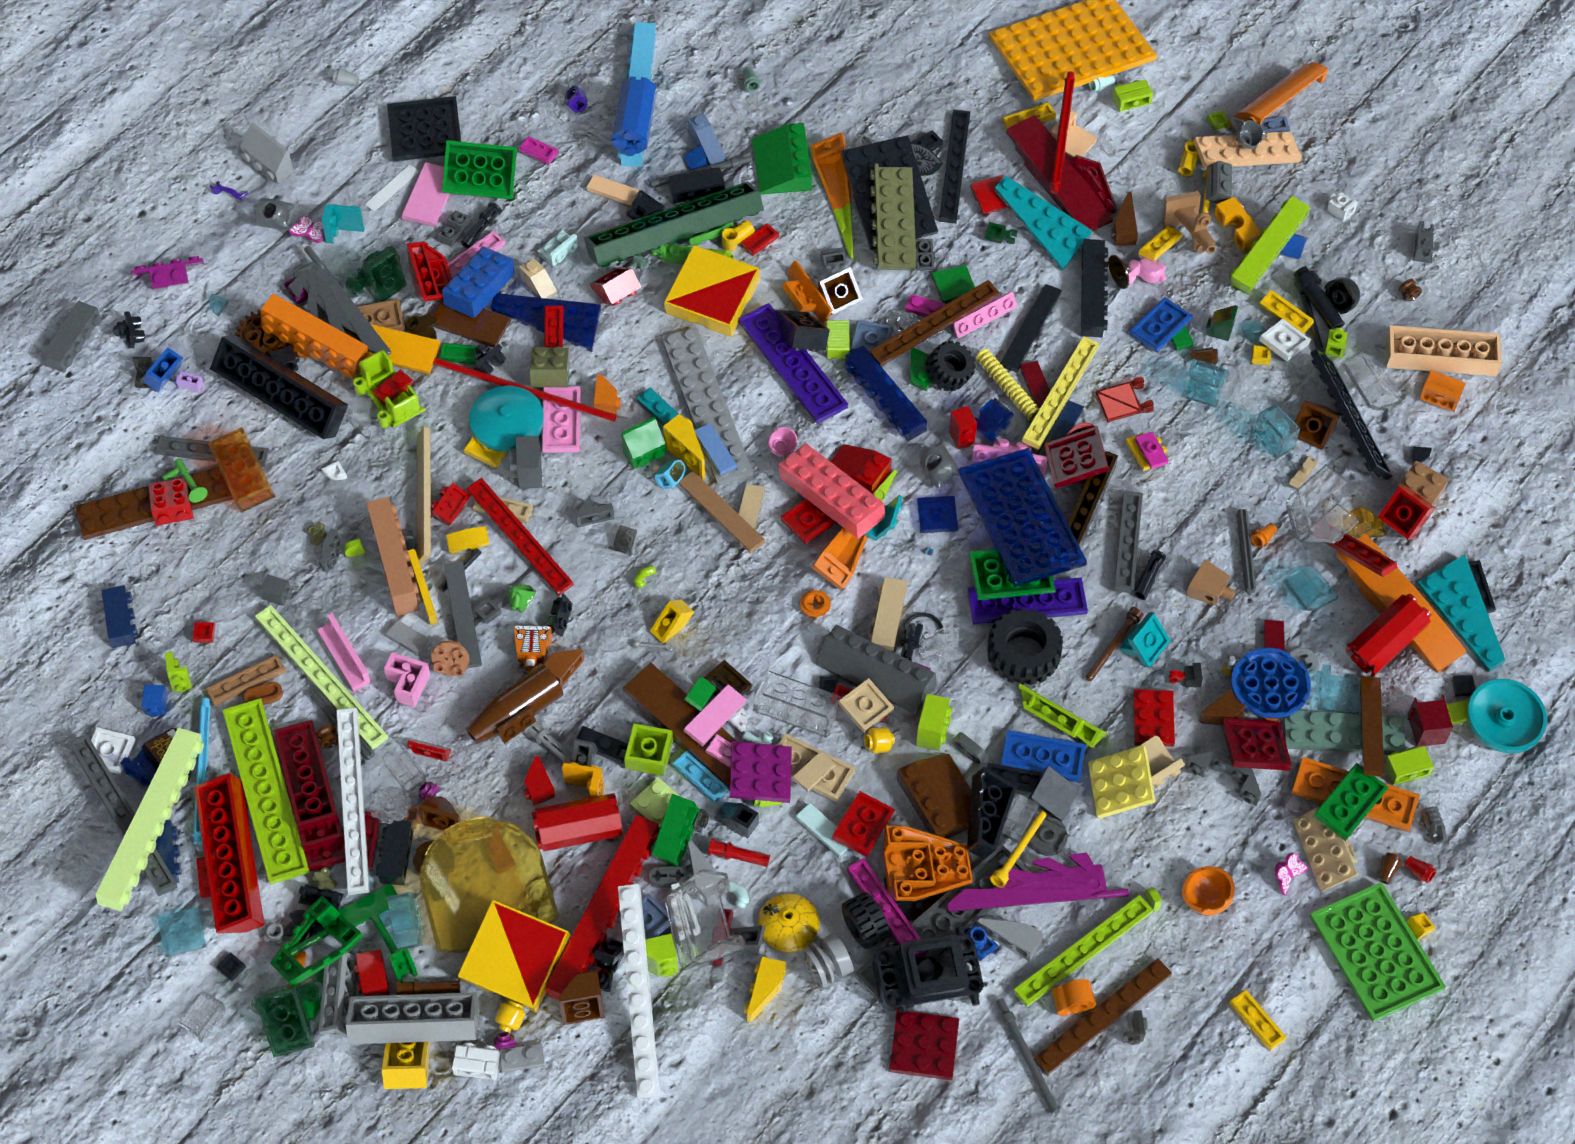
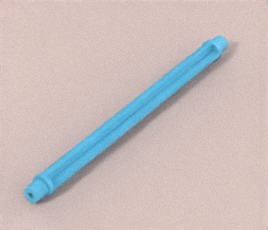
[192,698,211,845]

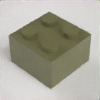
[529,347,570,387]

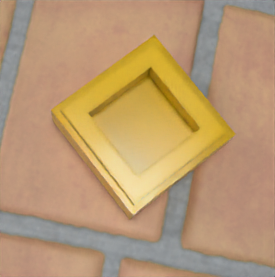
[1251,345,1271,365]

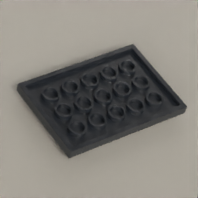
[840,135,938,250]

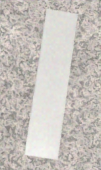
[365,164,420,211]

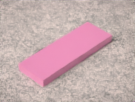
[684,685,747,747]

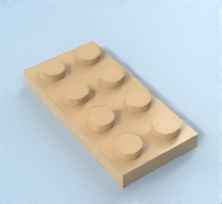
[778,733,856,802]

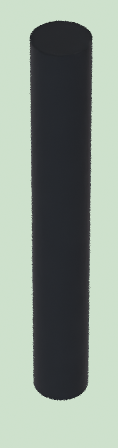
[438,548,482,593]

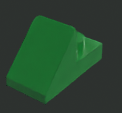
[685,677,716,711]

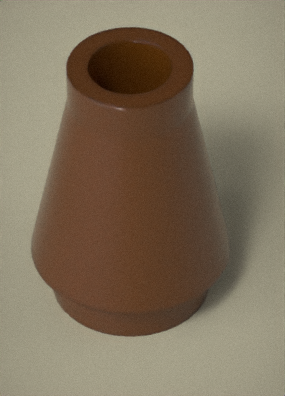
[1191,347,1218,365]
[1378,852,1402,885]

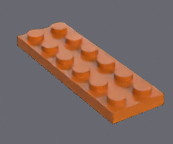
[1291,757,1420,832]

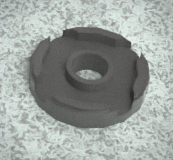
[1029,816,1068,856]

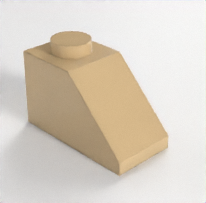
[519,258,557,302]

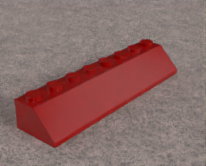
[194,772,265,934]

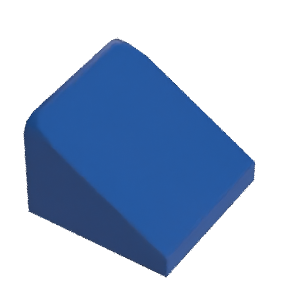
[684,146,706,170]

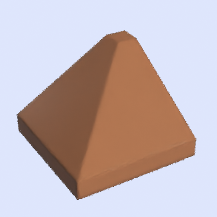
[404,804,423,825]

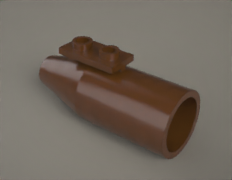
[466,664,564,744]

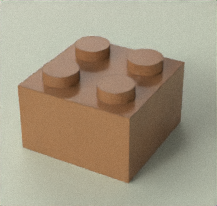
[1396,461,1449,506]

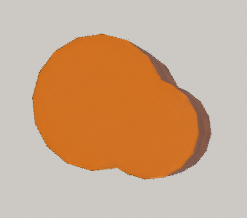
[1051,979,1096,1016]

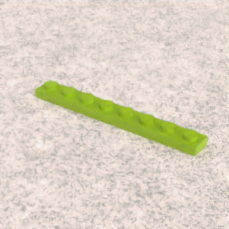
[1013,895,1153,1007]

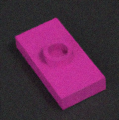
[519,136,558,165]
[1135,431,1169,469]

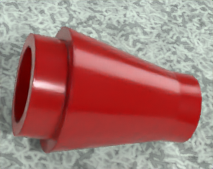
[1404,856,1437,883]

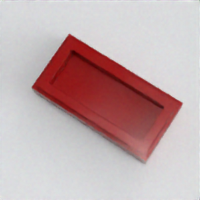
[741,223,779,256]

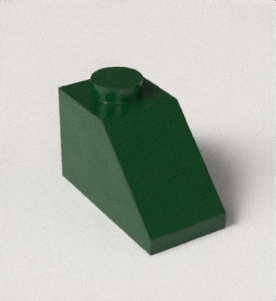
[1206,305,1238,341]

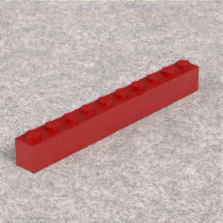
[545,815,659,1000]

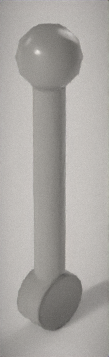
[632,640,673,652]

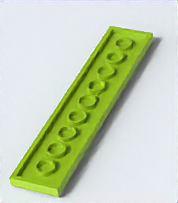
[223,698,310,885]

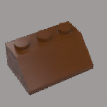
[558,970,605,1025]

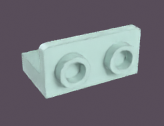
[537,230,578,267]

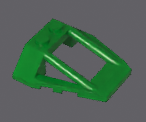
[270,896,364,985]

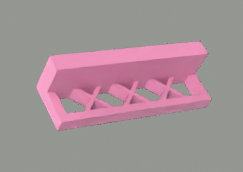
[317,613,371,692]

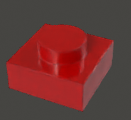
[192,622,216,643]

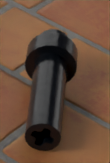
[1293,266,1345,330]

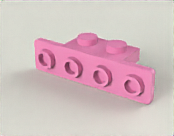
[952,291,1017,338]
[972,439,1048,475]

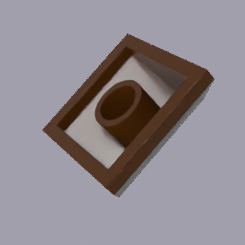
[818,267,863,315]

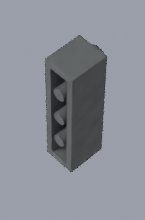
[41,301,101,373]

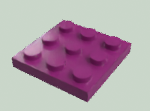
[729,741,792,803]

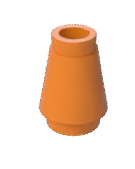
[1251,523,1277,548]

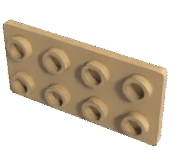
[1293,807,1358,892]

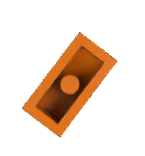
[593,374,621,415]

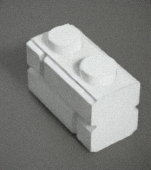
[452,1043,500,1080]

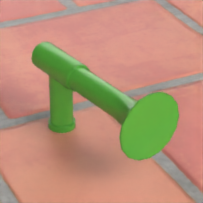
[162,459,207,503]

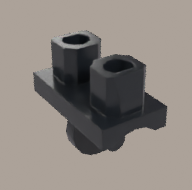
[113,311,145,348]
[473,344,506,374]

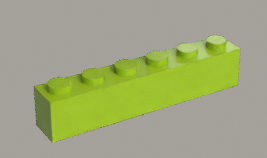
[1230,196,1310,295]

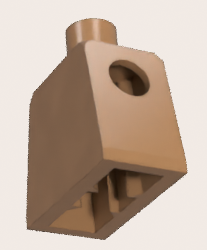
[1186,559,1236,605]

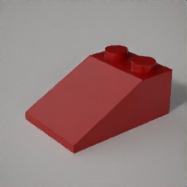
[830,444,892,494]

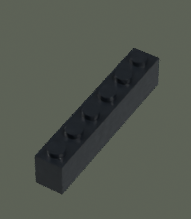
[1081,239,1108,338]

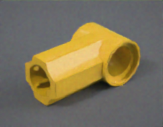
[1178,140,1199,177]
[721,220,755,252]

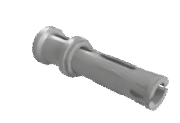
[523,718,572,763]

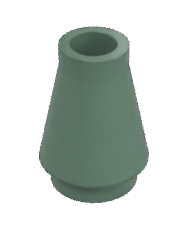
[743,67,760,92]

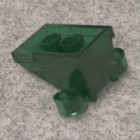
[345,246,407,303]
[250,979,323,1057]

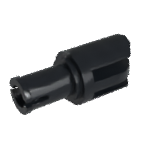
[900,623,923,661]

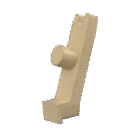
[1289,455,1319,490]

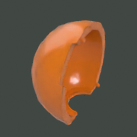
[1182,866,1235,916]

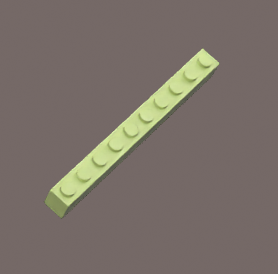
[96,728,204,911]

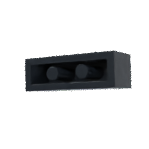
[669,167,725,204]
[375,819,414,886]

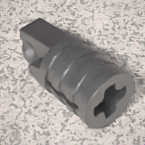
[1420,806,1447,845]

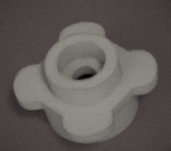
[264,923,286,945]

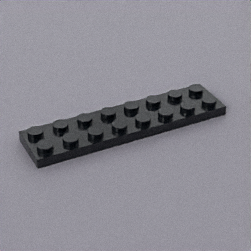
[1310,349,1393,480]

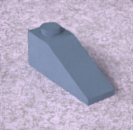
[688,113,727,166]

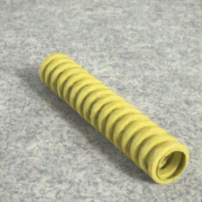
[976,348,1040,421]

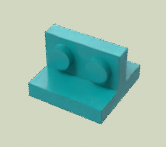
[1120,612,1171,668]

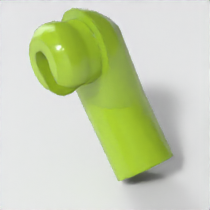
[633,565,656,588]

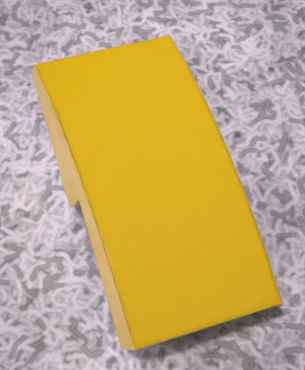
[446,526,490,554]

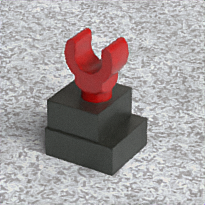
[1169,662,1203,688]

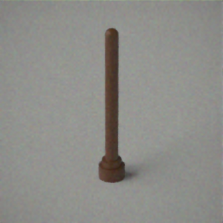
[1086,607,1144,682]

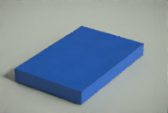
[1129,297,1193,353]

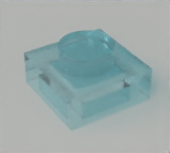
[1241,319,1266,343]

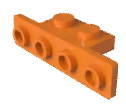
[782,261,833,323]

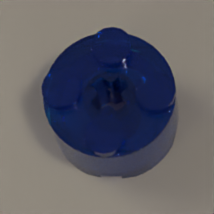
[975,398,1014,443]

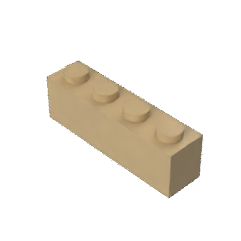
[868,577,907,652]

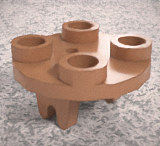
[431,640,470,676]

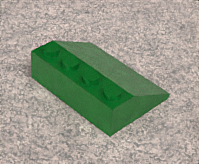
[752,123,812,195]
[442,140,517,200]
[968,544,1055,600]

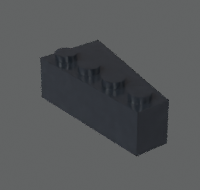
[967,767,1017,860]

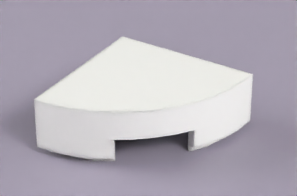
[322,461,347,480]
[728,707,748,735]

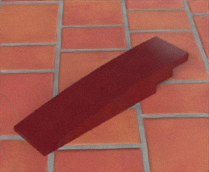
[1006,115,1113,232]
[273,720,346,872]

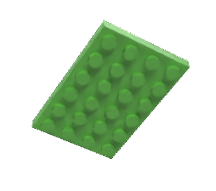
[1309,882,1446,1023]

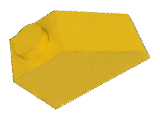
[650,600,694,643]

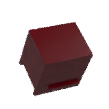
[1407,694,1453,747]

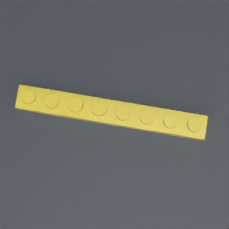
[1022,336,1100,450]

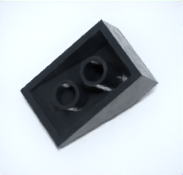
[776,310,830,352]

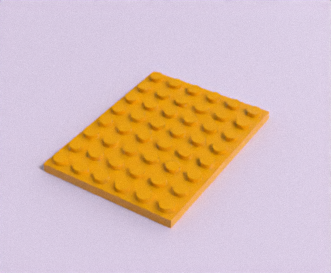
[989,0,1157,101]

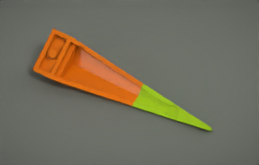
[811,132,853,259]
[811,469,897,591]

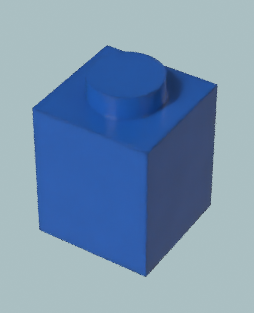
[141,685,168,717]

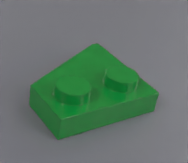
[910,348,932,392]

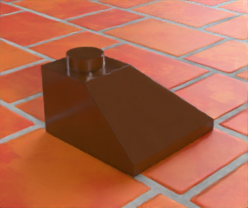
[1289,400,1342,450]
[419,796,463,836]

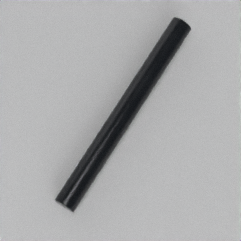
[1301,295,1326,355]

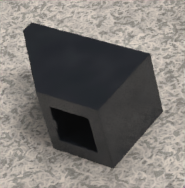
[714,802,759,839]

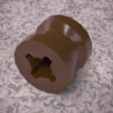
[1399,279,1422,301]
[316,724,339,749]

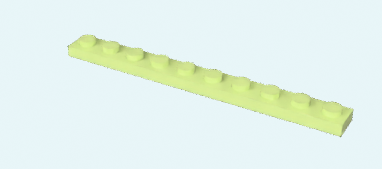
[255,605,388,749]

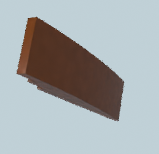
[623,662,736,791]

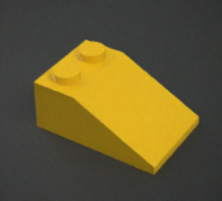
[663,414,705,480]
[382,1042,430,1089]

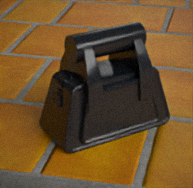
[627,190,665,220]

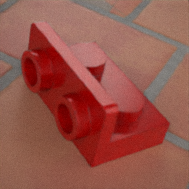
[431,482,471,526]

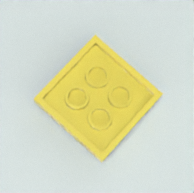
[1088,745,1156,818]

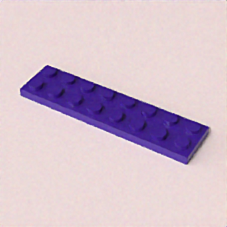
[738,303,848,424]

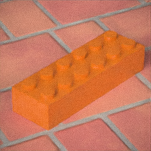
[261,293,368,379]

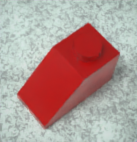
[523,756,555,806]

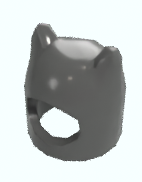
[256,197,294,229]
[920,446,959,489]

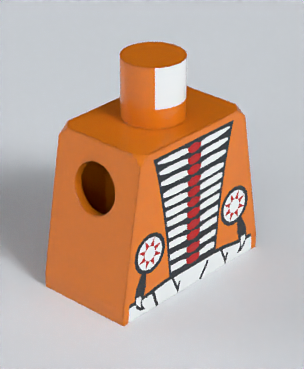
[514,626,552,671]

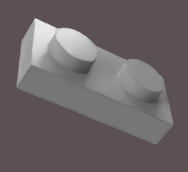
[500,1044,545,1072]

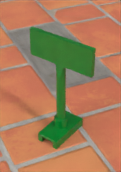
[338,883,418,982]

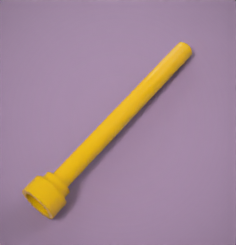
[990,811,1046,888]

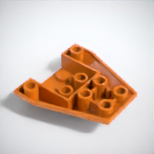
[883,826,973,901]

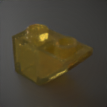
[1342,506,1385,538]

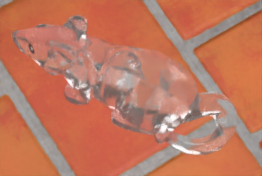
[885,309,944,342]

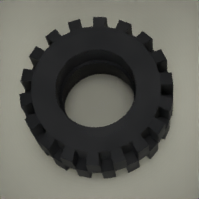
[925,341,976,392]
[842,891,890,949]

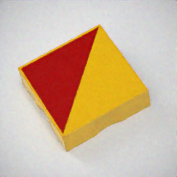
[664,245,761,337]
[458,900,571,1013]

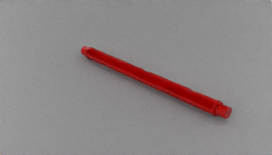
[1050,71,1075,194]

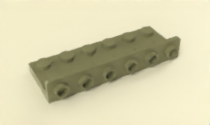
[870,164,917,270]

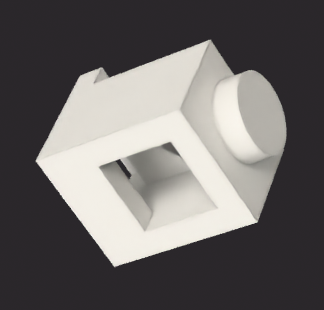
[1327,192,1357,222]

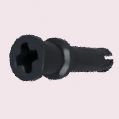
[461,202,502,249]

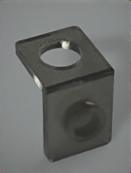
[133,357,153,388]
[608,525,637,555]

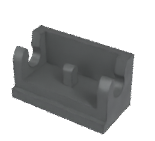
[1414,221,1434,263]

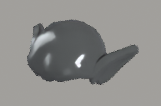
[1230,117,1267,150]

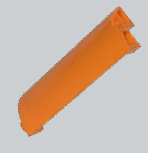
[1228,62,1329,128]

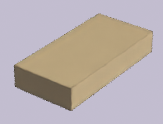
[793,751,835,792]

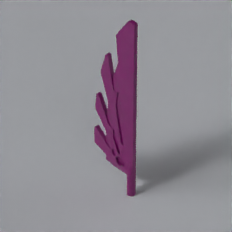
[947,853,1129,912]

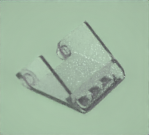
[665,869,746,969]

